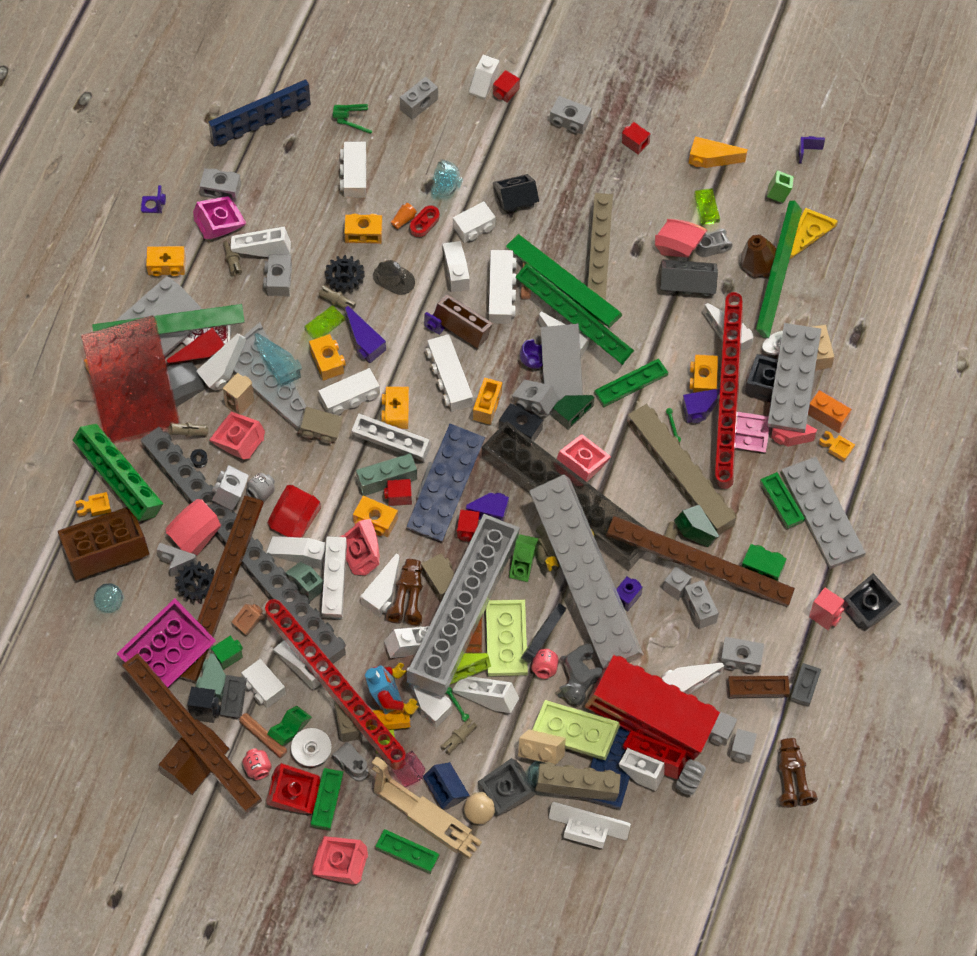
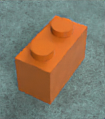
[808,390,852,433]

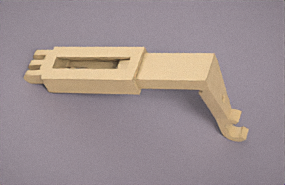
[372,756,482,859]

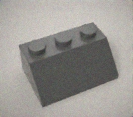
[660,259,718,296]

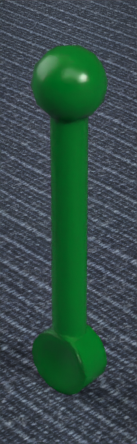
[666,408,681,443]
[446,687,469,722]

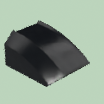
[745,354,778,403]
[843,573,901,629]

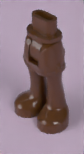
[385,559,423,626]
[778,738,818,808]

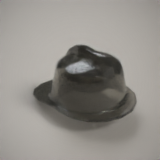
[373,260,415,295]

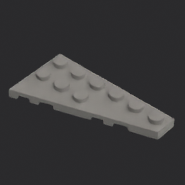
[233,322,307,430]

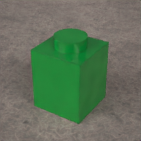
[211,635,243,670]

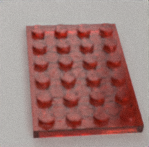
[81,315,180,443]

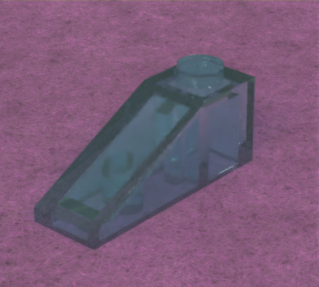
[254,333,302,387]

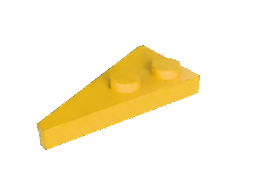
[789,208,838,260]

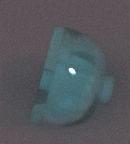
[431,159,463,197]

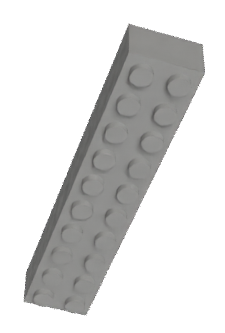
[530,474,644,669]
[407,514,520,697]

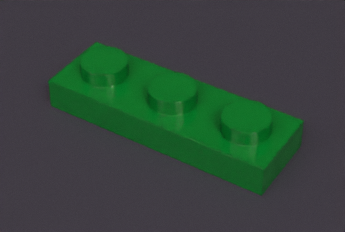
[760,472,805,529]
[311,768,344,831]
[375,829,440,874]

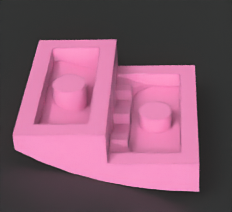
[728,412,769,453]

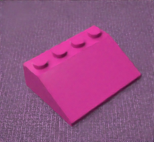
[117,598,216,688]

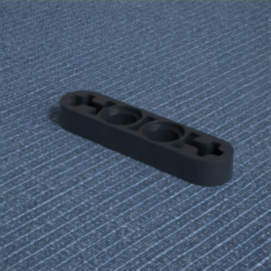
[521,602,567,664]

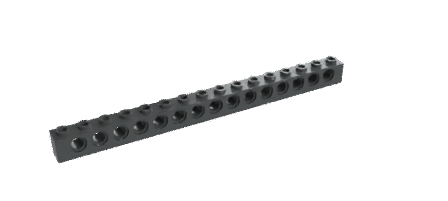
[140,427,346,664]

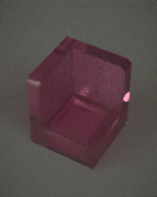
[392,751,426,787]

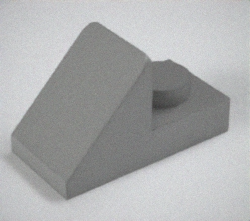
[157,543,198,576]

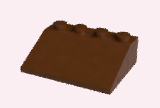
[58,507,150,580]

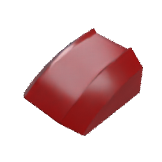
[267,485,321,538]
[266,763,320,814]

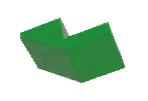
[267,706,312,746]

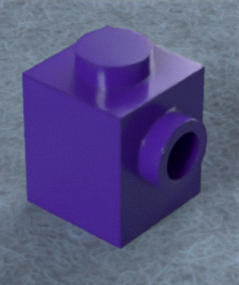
[616,576,643,612]

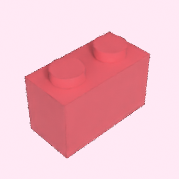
[809,588,844,630]

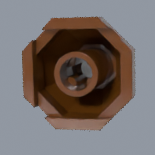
[741,234,777,278]

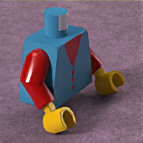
[365,663,419,714]

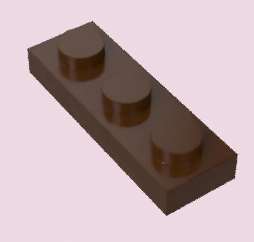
[728,676,790,698]

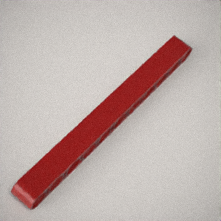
[715,292,743,489]
[265,599,406,770]

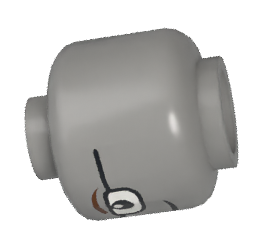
[246,473,275,501]

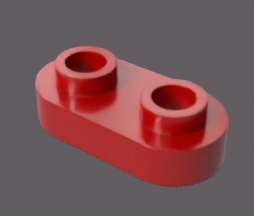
[410,205,440,237]

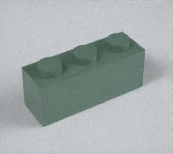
[356,453,417,496]

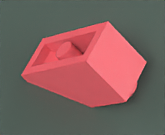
[771,424,817,447]

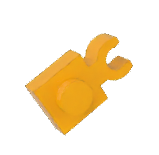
[819,431,855,462]
[75,492,111,516]

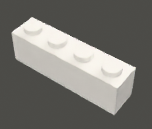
[489,250,516,324]
[425,334,473,412]
[352,414,431,462]
[322,537,347,619]

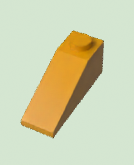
[688,136,748,168]

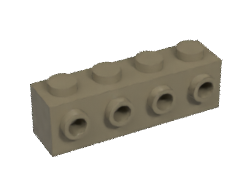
[535,762,621,801]

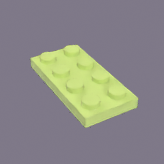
[486,600,528,676]
[532,700,620,760]

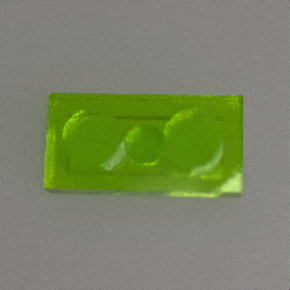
[694,188,720,225]
[304,305,345,339]

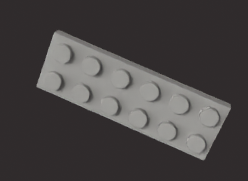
[767,323,821,433]
[781,457,865,569]

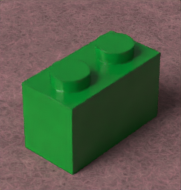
[741,544,787,581]

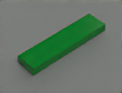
[594,358,669,408]

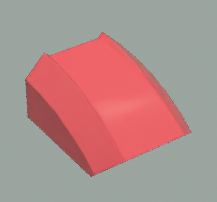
[655,219,708,258]
[209,411,265,459]
[555,434,611,485]
[166,499,221,555]
[340,519,380,575]
[312,836,368,884]

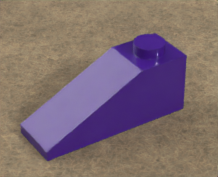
[345,306,386,363]

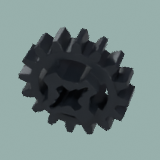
[324,255,365,294]
[175,561,215,603]

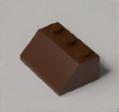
[159,719,230,795]

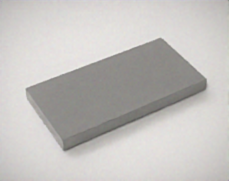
[541,324,583,400]

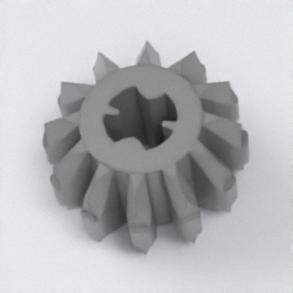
[676,760,706,796]

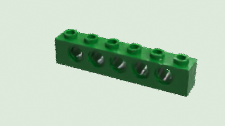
[72,424,163,521]

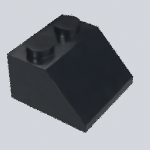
[493,174,539,211]

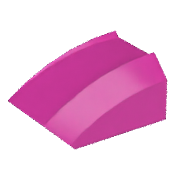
[193,196,246,239]

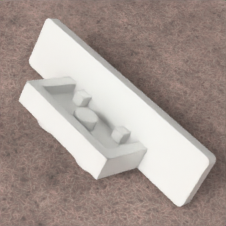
[549,802,631,849]

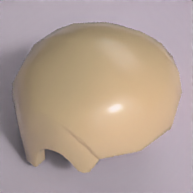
[464,792,495,824]

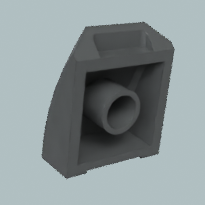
[149,362,204,410]
[478,758,537,816]

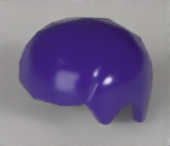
[519,339,543,369]

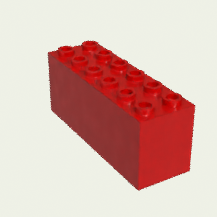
[585,655,720,762]

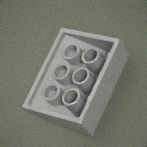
[116,276,202,365]

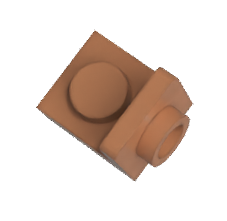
[232,604,266,635]

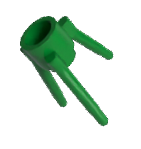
[333,104,372,134]

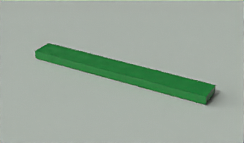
[756,200,802,338]
[506,234,622,328]
[515,263,634,365]
[92,304,245,344]

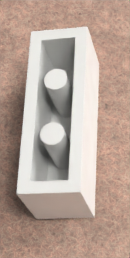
[340,142,366,198]
[318,368,380,415]

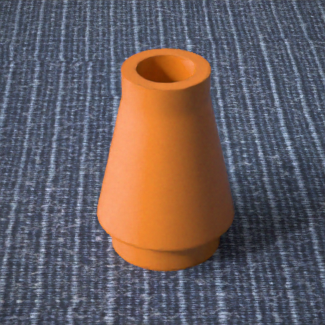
[390,203,417,230]

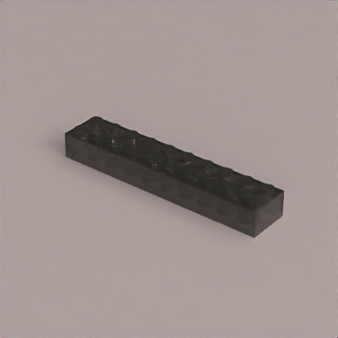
[482,421,647,571]

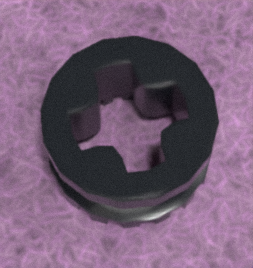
[190,449,208,468]

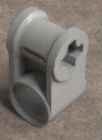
[696,229,733,257]
[332,742,368,781]

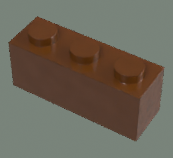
[433,294,493,348]

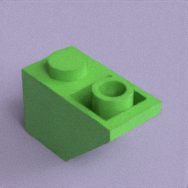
[509,534,539,582]

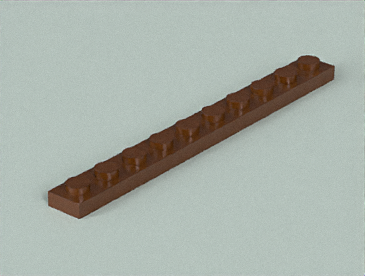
[178,495,264,683]
[606,516,795,607]
[122,653,262,813]

